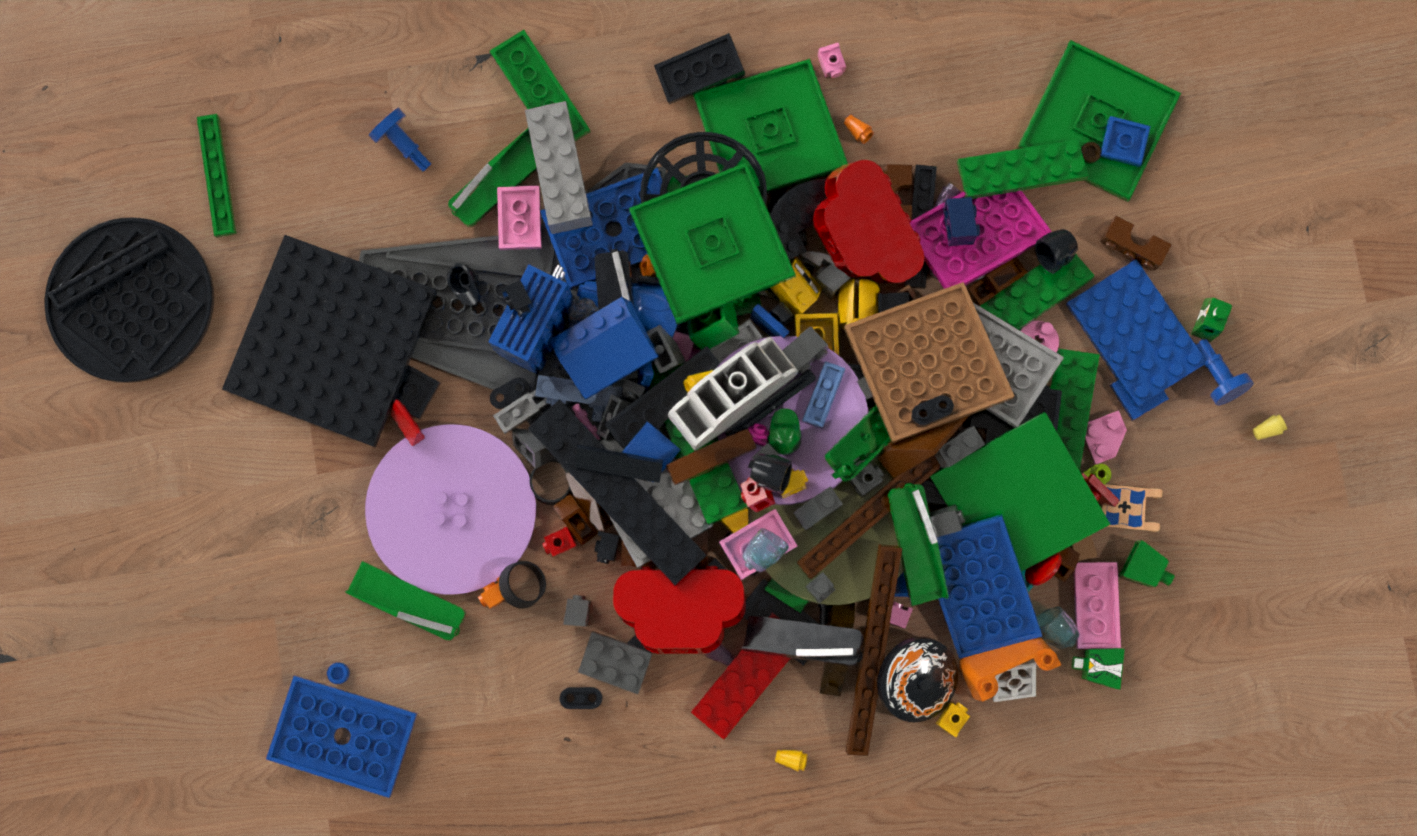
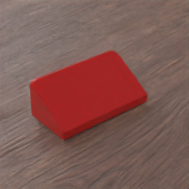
[391,400,425,446]

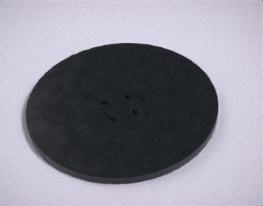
[44,217,214,383]

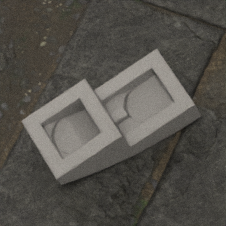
[800,252,835,270]

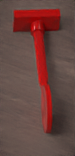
[1025,472,1120,586]

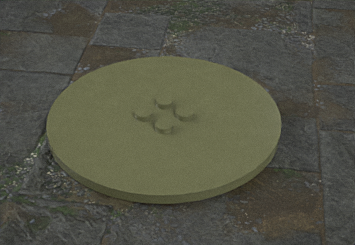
[748,450,921,605]

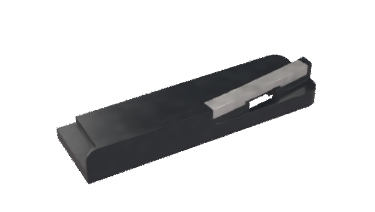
[594,249,634,310]
[740,616,864,667]

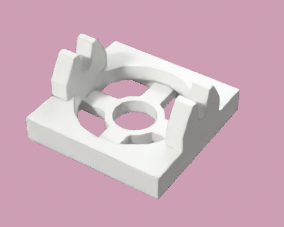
[992,658,1036,702]

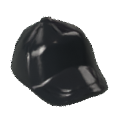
[447,263,480,306]

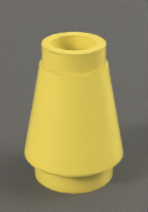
[1252,415,1287,440]

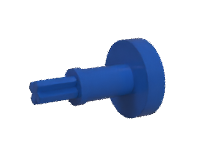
[368,107,431,172]
[1196,339,1254,406]

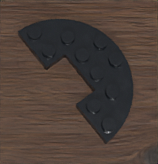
[769,179,827,260]

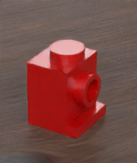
[542,527,577,557]

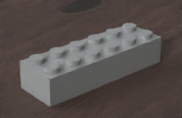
[525,101,593,234]

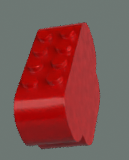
[813,160,924,283]
[613,566,746,654]

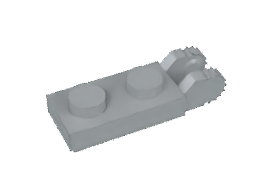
[493,390,550,434]

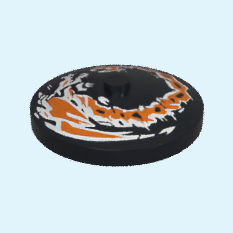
[877,637,958,723]

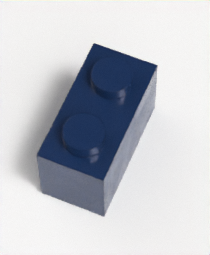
[943,197,980,246]

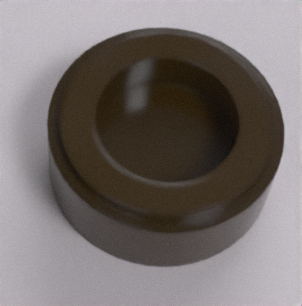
[1081,142,1101,164]

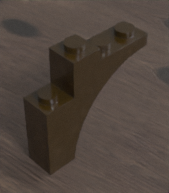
[819,603,855,696]

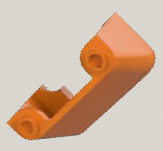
[959,637,1061,702]

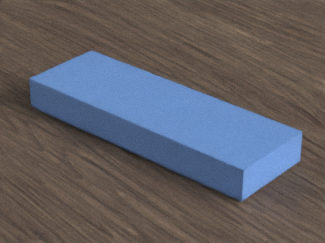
[802,361,846,429]

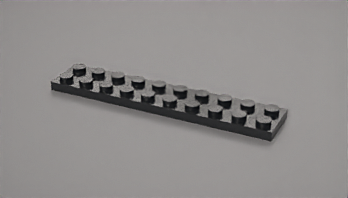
[528,399,707,586]

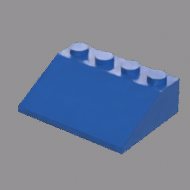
[549,297,659,399]

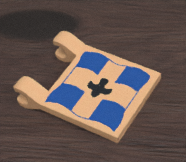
[1102,484,1163,532]

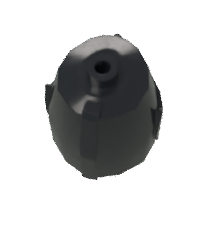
[1035,229,1078,274]
[748,454,792,494]

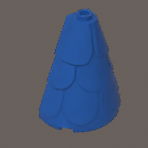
[577,281,678,361]

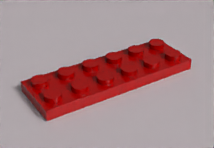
[691,612,791,740]

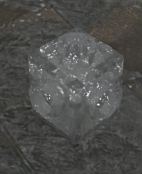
[568,298,599,327]

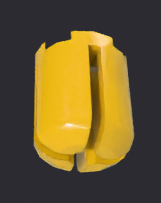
[838,279,880,333]

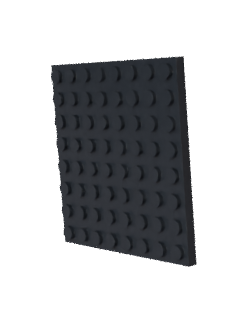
[222,235,438,448]

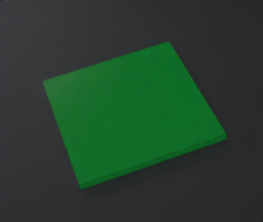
[1017,40,1181,202]
[693,59,848,193]
[629,162,796,324]
[930,412,1111,572]

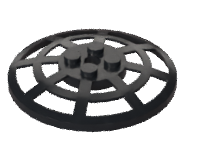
[640,132,767,205]

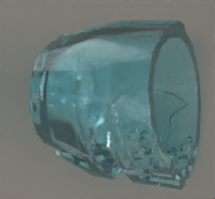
[742,528,789,572]
[1037,606,1080,649]

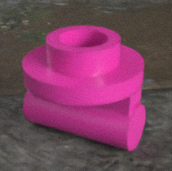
[748,424,769,447]

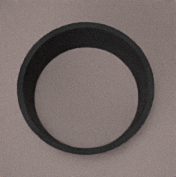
[530,459,572,505]
[499,561,546,609]

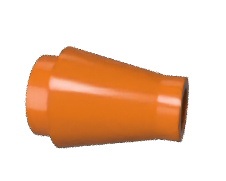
[843,115,874,144]

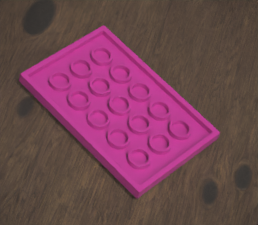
[910,191,1052,289]

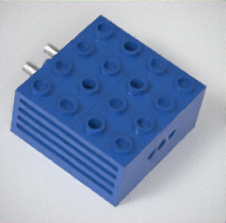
[488,264,575,374]

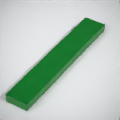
[197,114,237,238]

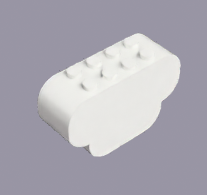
[668,337,798,451]

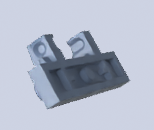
[535,375,622,422]

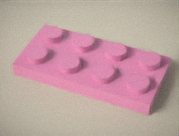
[1073,562,1121,649]

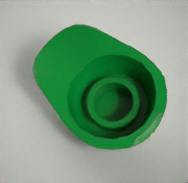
[768,408,802,455]

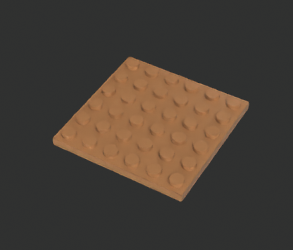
[844,282,1015,443]

